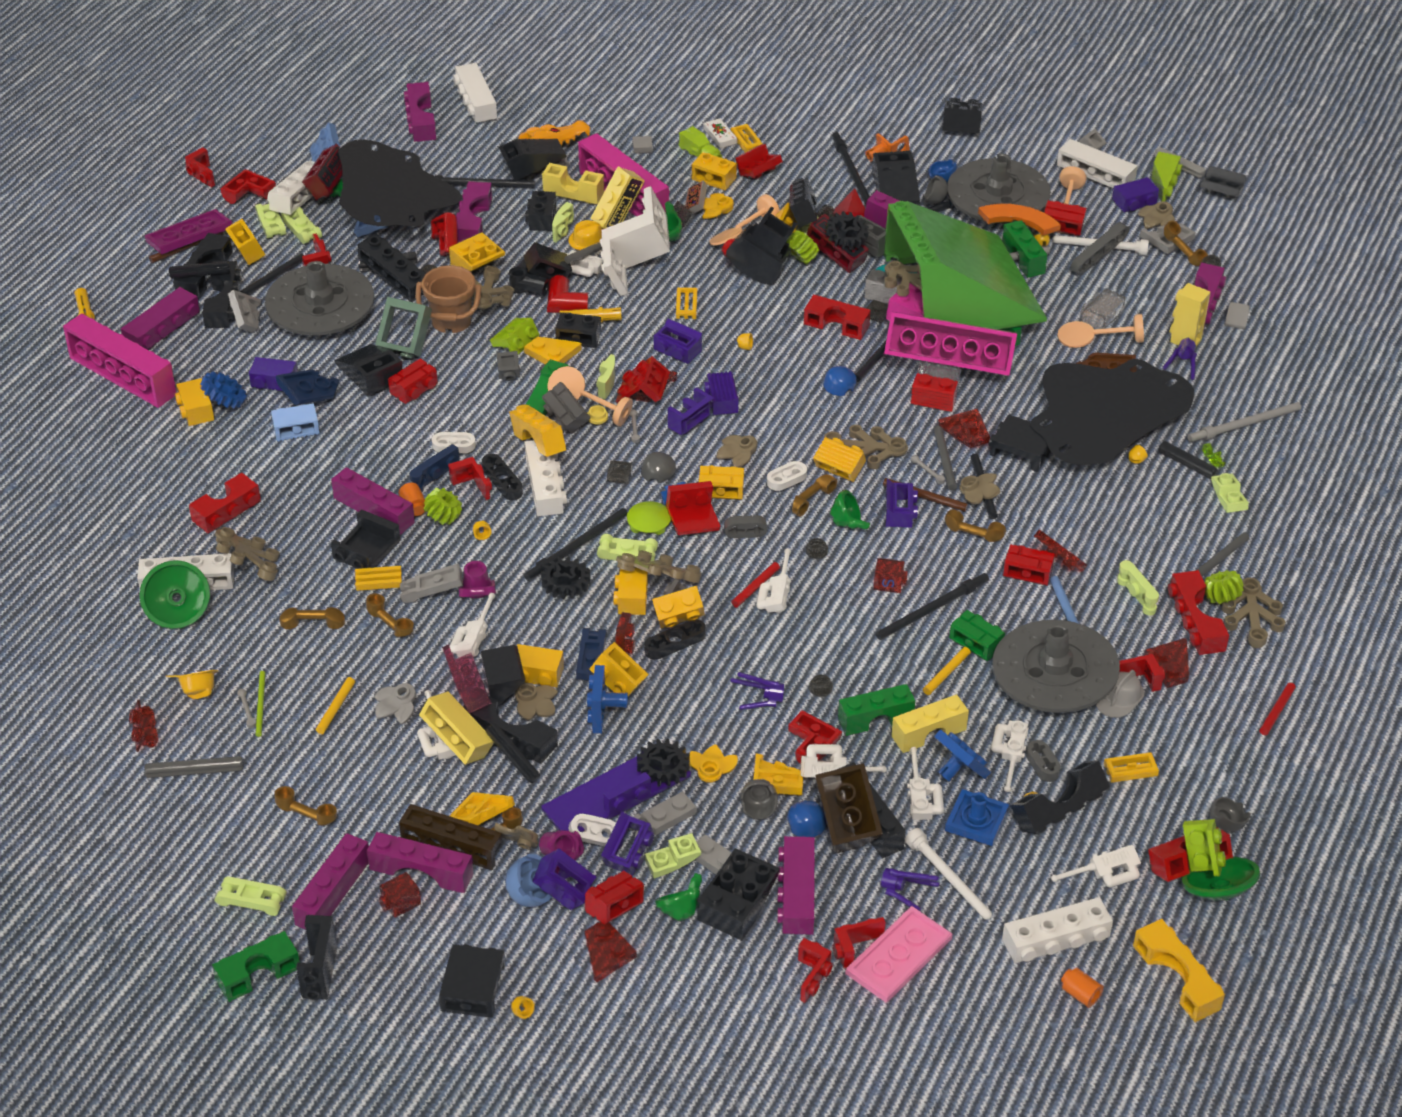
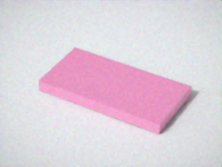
[846,906,952,1003]

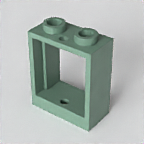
[375,297,432,359]

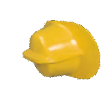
[568,220,605,250]
[165,670,219,699]

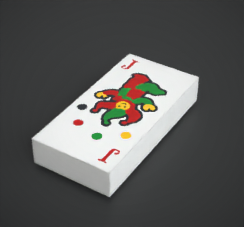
[703,118,737,148]

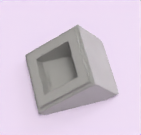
[1078,129,1107,150]
[1225,302,1250,329]

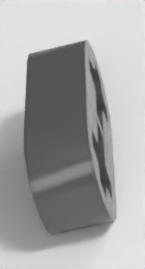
[724,515,767,538]
[1026,740,1061,782]

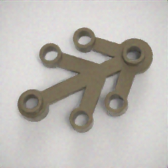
[884,261,922,296]
[472,266,514,309]
[824,424,908,469]
[215,527,280,581]
[616,550,702,583]
[1221,577,1286,648]

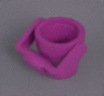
[458,561,496,599]
[539,830,584,874]

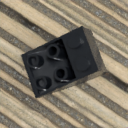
[942,98,982,133]
[499,139,567,181]
[872,150,920,204]
[335,344,403,396]
[697,848,780,941]

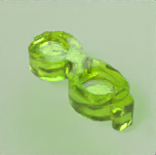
[1202,443,1226,467]

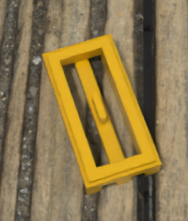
[730,124,763,152]
[676,287,697,319]
[355,566,402,591]
[1104,752,1159,783]

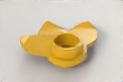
[702,193,734,219]
[690,744,738,782]

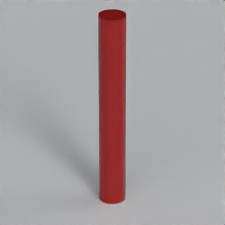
[731,562,780,608]
[1259,682,1296,735]

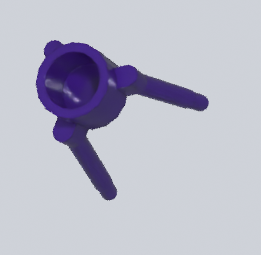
[1162,338,1197,380]
[730,672,784,710]
[881,868,940,911]

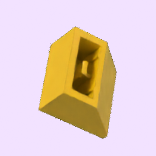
[449,233,505,272]

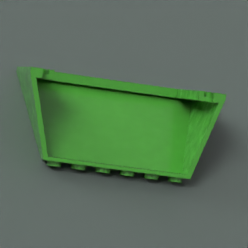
[884,201,1047,329]

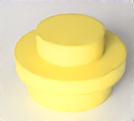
[588,405,608,425]

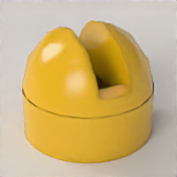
[1034,234,1050,247]
[737,333,753,350]
[1129,445,1148,464]
[473,520,492,540]
[511,996,535,1019]

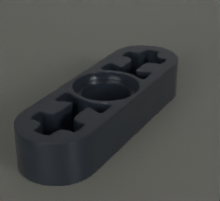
[482,454,523,500]
[644,619,706,660]

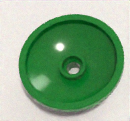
[139,560,210,629]
[1182,857,1260,901]

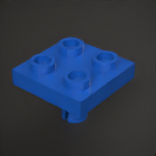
[587,665,628,734]
[934,729,991,782]
[945,789,1009,846]

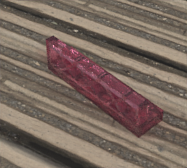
[442,644,491,713]

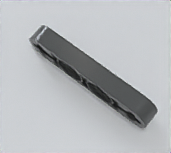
[1070,222,1129,276]

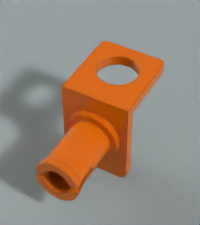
[865,133,910,162]

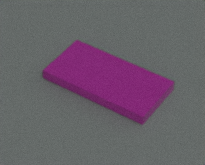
[145,209,233,254]

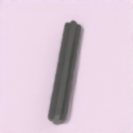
[144,756,243,778]

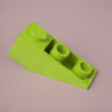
[1151,151,1183,202]

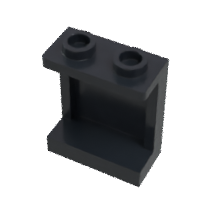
[988,414,1051,472]
[331,509,401,569]
[296,915,338,1000]
[439,944,506,1018]

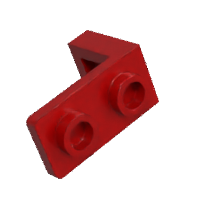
[185,147,215,188]
[302,233,331,267]
[448,457,492,500]
[1119,654,1165,692]
[832,917,886,969]
[798,938,833,1003]

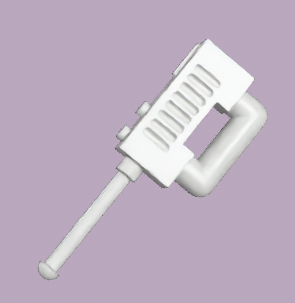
[565,250,603,277]
[756,548,791,613]
[449,593,495,658]
[417,690,456,760]
[991,720,1029,792]
[801,744,887,778]
[907,747,944,820]
[1051,845,1141,887]

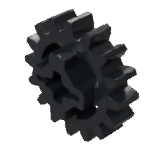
[825,211,869,250]
[541,557,591,599]
[637,739,690,786]

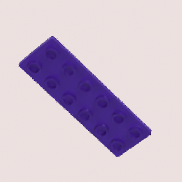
[541,756,691,832]

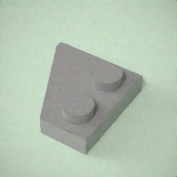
[1140,223,1196,254]
[228,290,261,333]

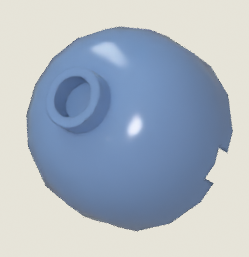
[505,854,552,907]

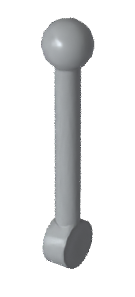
[629,409,640,443]
[911,455,945,484]
[237,689,256,728]

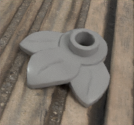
[374,683,416,724]

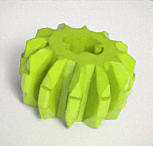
[786,230,819,264]
[424,488,462,525]
[1205,570,1244,604]

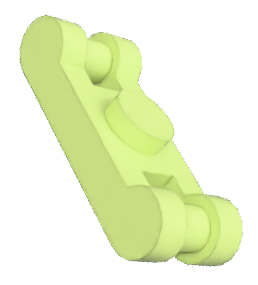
[255,202,286,239]
[281,207,322,244]
[597,534,658,561]
[1117,560,1159,616]
[215,877,287,916]

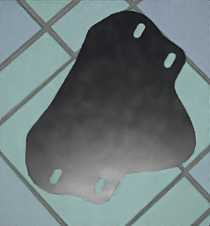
[338,139,462,227]
[1030,359,1195,465]

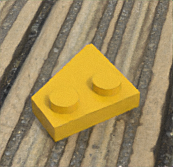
[524,336,582,365]
[753,754,803,795]
[450,792,515,825]

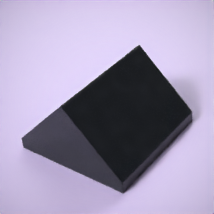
[481,645,526,706]

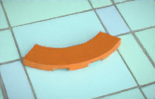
[978,204,1061,236]

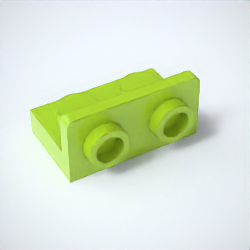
[490,318,540,354]
[1183,819,1226,876]

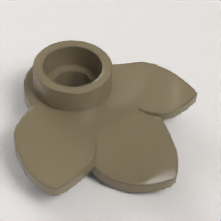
[1138,201,1175,229]
[716,435,758,468]
[960,473,1001,504]
[515,683,558,720]
[494,823,539,850]

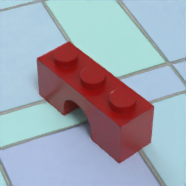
[804,294,871,340]
[189,472,261,534]
[1148,827,1233,882]

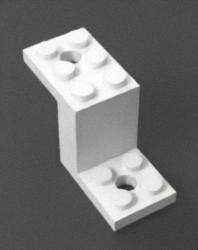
[600,186,670,296]

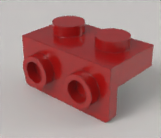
[735,144,783,178]

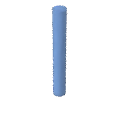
[1050,576,1078,623]

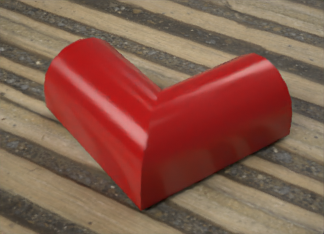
[220,169,276,204]
[431,213,458,256]
[547,275,589,313]
[788,710,843,765]

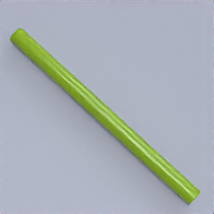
[255,671,265,737]

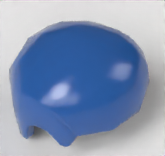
[928,159,957,184]
[823,366,857,396]
[788,800,826,837]

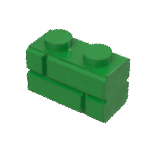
[949,610,1005,662]

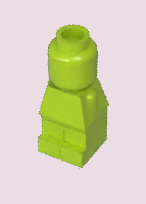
[679,126,722,158]

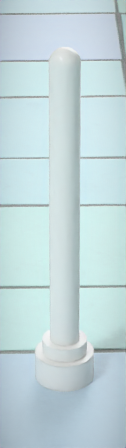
[1052,235,1149,256]
[905,828,992,920]

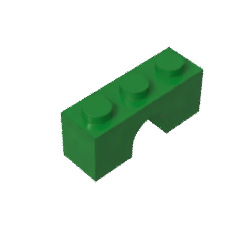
[1002,220,1048,278]
[838,684,915,736]
[212,931,300,1003]

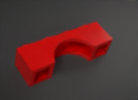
[1168,570,1229,655]

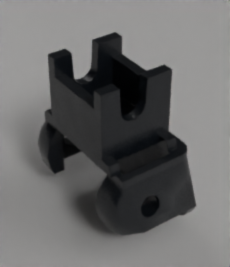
[726,206,798,285]

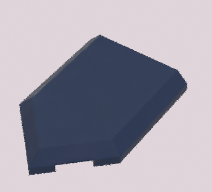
[276,369,339,405]

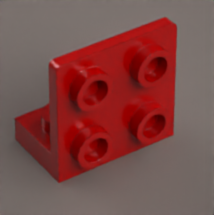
[615,356,670,403]
[666,481,721,535]

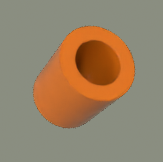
[398,482,425,517]
[1061,967,1104,1008]

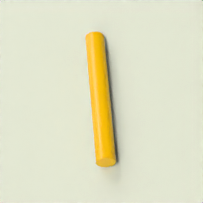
[923,647,971,695]
[316,677,355,734]

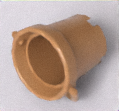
[415,265,481,333]

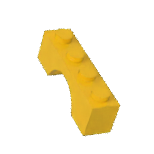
[509,404,566,457]
[1133,919,1225,1022]

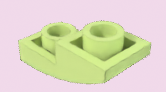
[552,202,574,242]
[596,354,615,399]
[1211,473,1249,513]
[645,833,701,879]

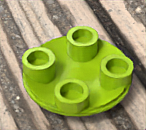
[627,501,671,535]

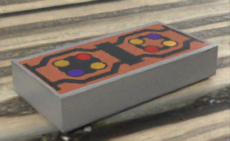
[684,180,707,217]

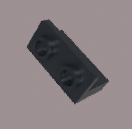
[1200,166,1247,199]

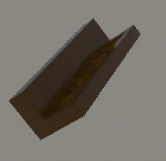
[399,804,502,871]

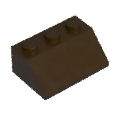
[815,763,883,854]

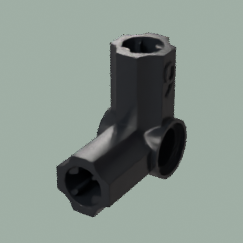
[509,259,550,296]

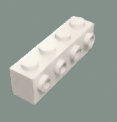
[453,63,497,123]
[1057,139,1137,188]
[268,161,315,215]
[525,440,567,516]
[137,553,234,590]
[1002,897,1113,963]

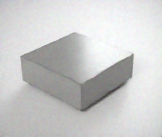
[632,136,653,153]

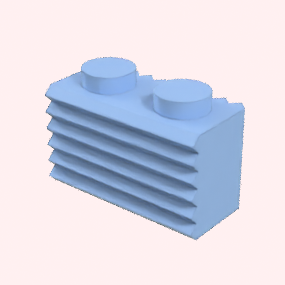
[271,403,319,441]

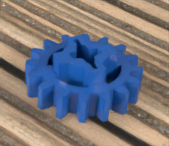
[200,371,247,409]

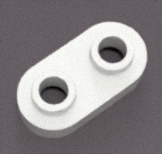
[432,432,476,454]
[767,461,807,491]
[569,814,616,846]

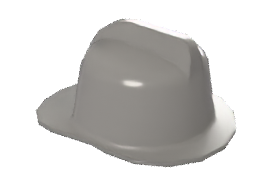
[1096,670,1145,718]

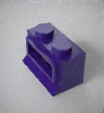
[654,318,702,364]
[668,387,714,435]
[885,478,918,528]
[601,811,654,876]
[532,848,597,910]

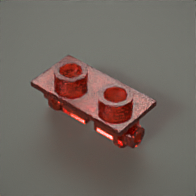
[129,700,158,752]

